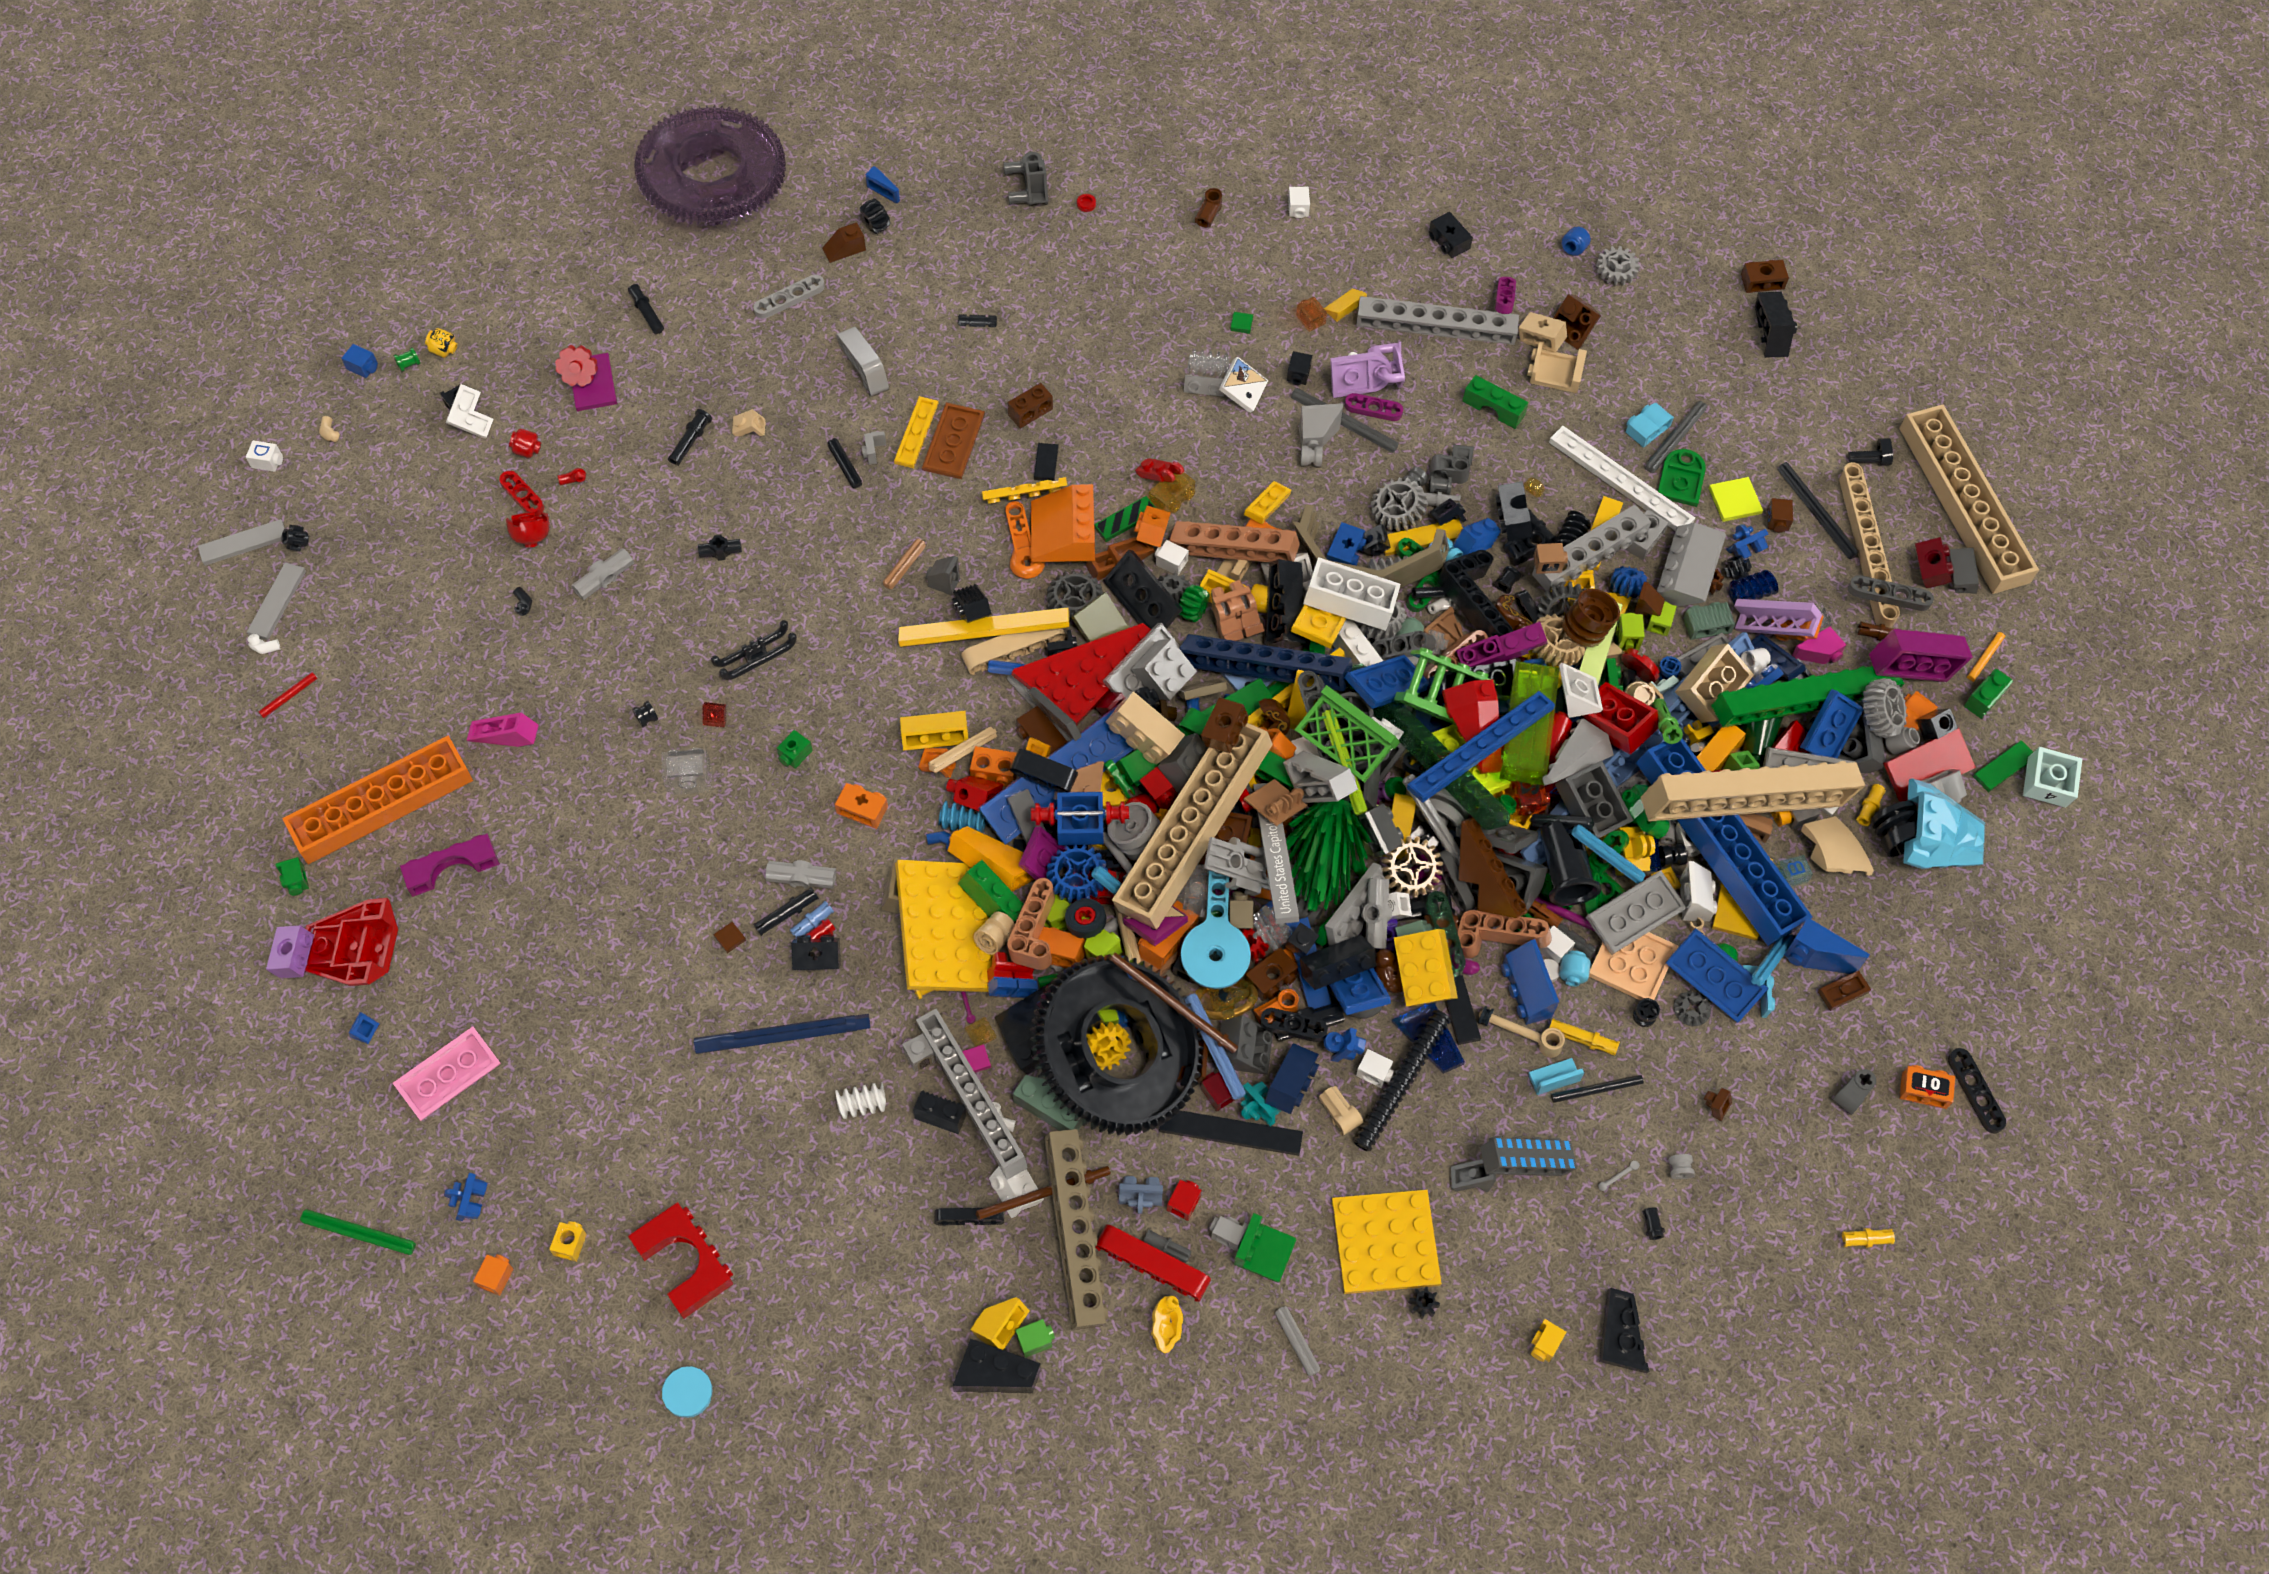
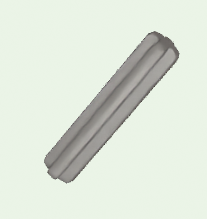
[1275,1306,1320,1376]

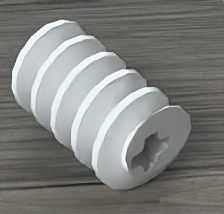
[835,1082,886,1119]

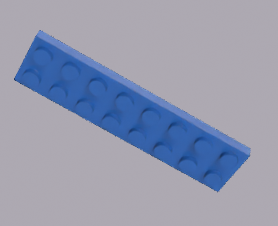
[978,704,1134,845]

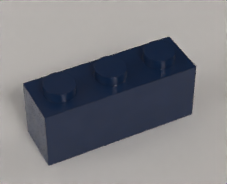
[1265,1043,1319,1114]

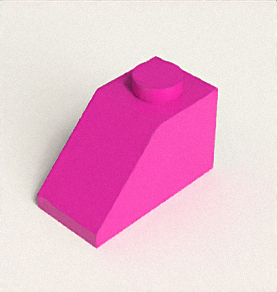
[1792,626,1846,664]

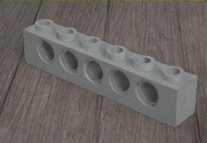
[1532,505,1651,591]

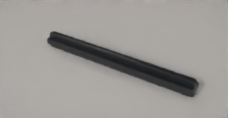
[1778,462,1859,559]

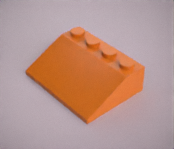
[1031,484,1095,562]

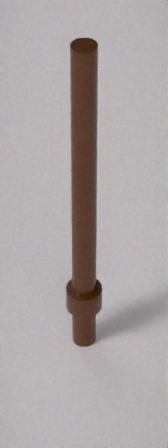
[976,1166,1111,1220]

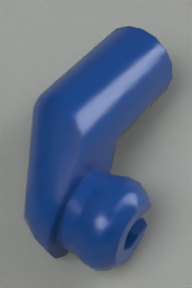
[926,831,951,850]

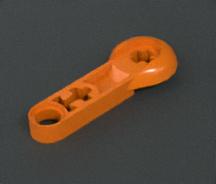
[1006,501,1045,579]

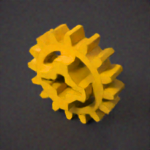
[1086,1022,1131,1071]

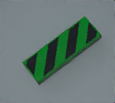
[1094,496,1156,542]

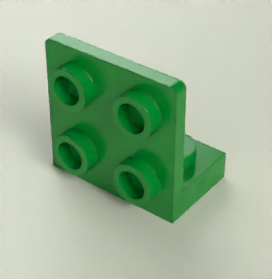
[1234,1213,1296,1283]

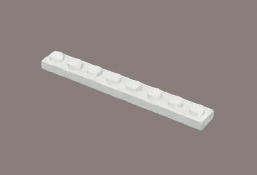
[1549,426,1695,531]

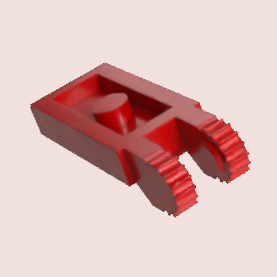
[1135,458,1184,483]

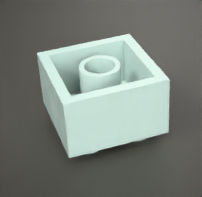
[2023,747,2082,808]

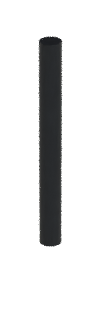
[1551,1075,1644,1103]

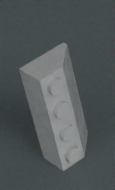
[1657,523,1726,607]

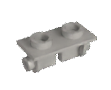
[1184,374,1224,397]

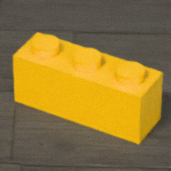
[900,711,968,751]

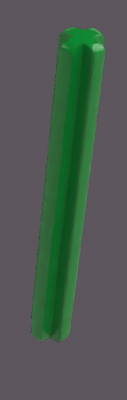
[300,1209,416,1255]

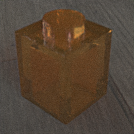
[1296,297,1327,332]

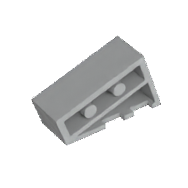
[1283,751,1358,803]

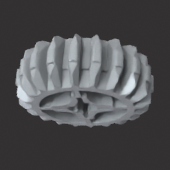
[1371,477,1428,532]
[1353,602,1407,641]
[1862,678,1908,738]

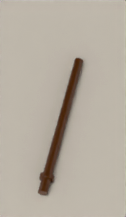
[1109,952,1239,1054]

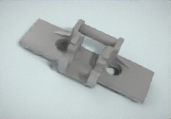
[1204,837,1295,896]

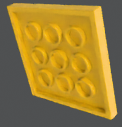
[1332,1190,1442,1294]

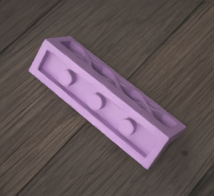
[1734,599,1822,637]

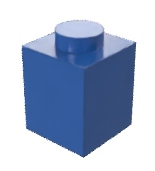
[341,344,378,378]

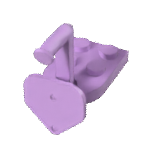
[1330,342,1405,398]

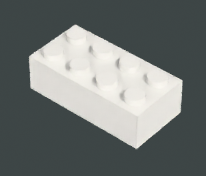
[1303,557,1401,631]

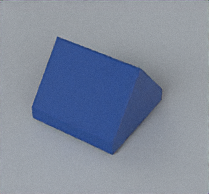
[349,1012,379,1044]

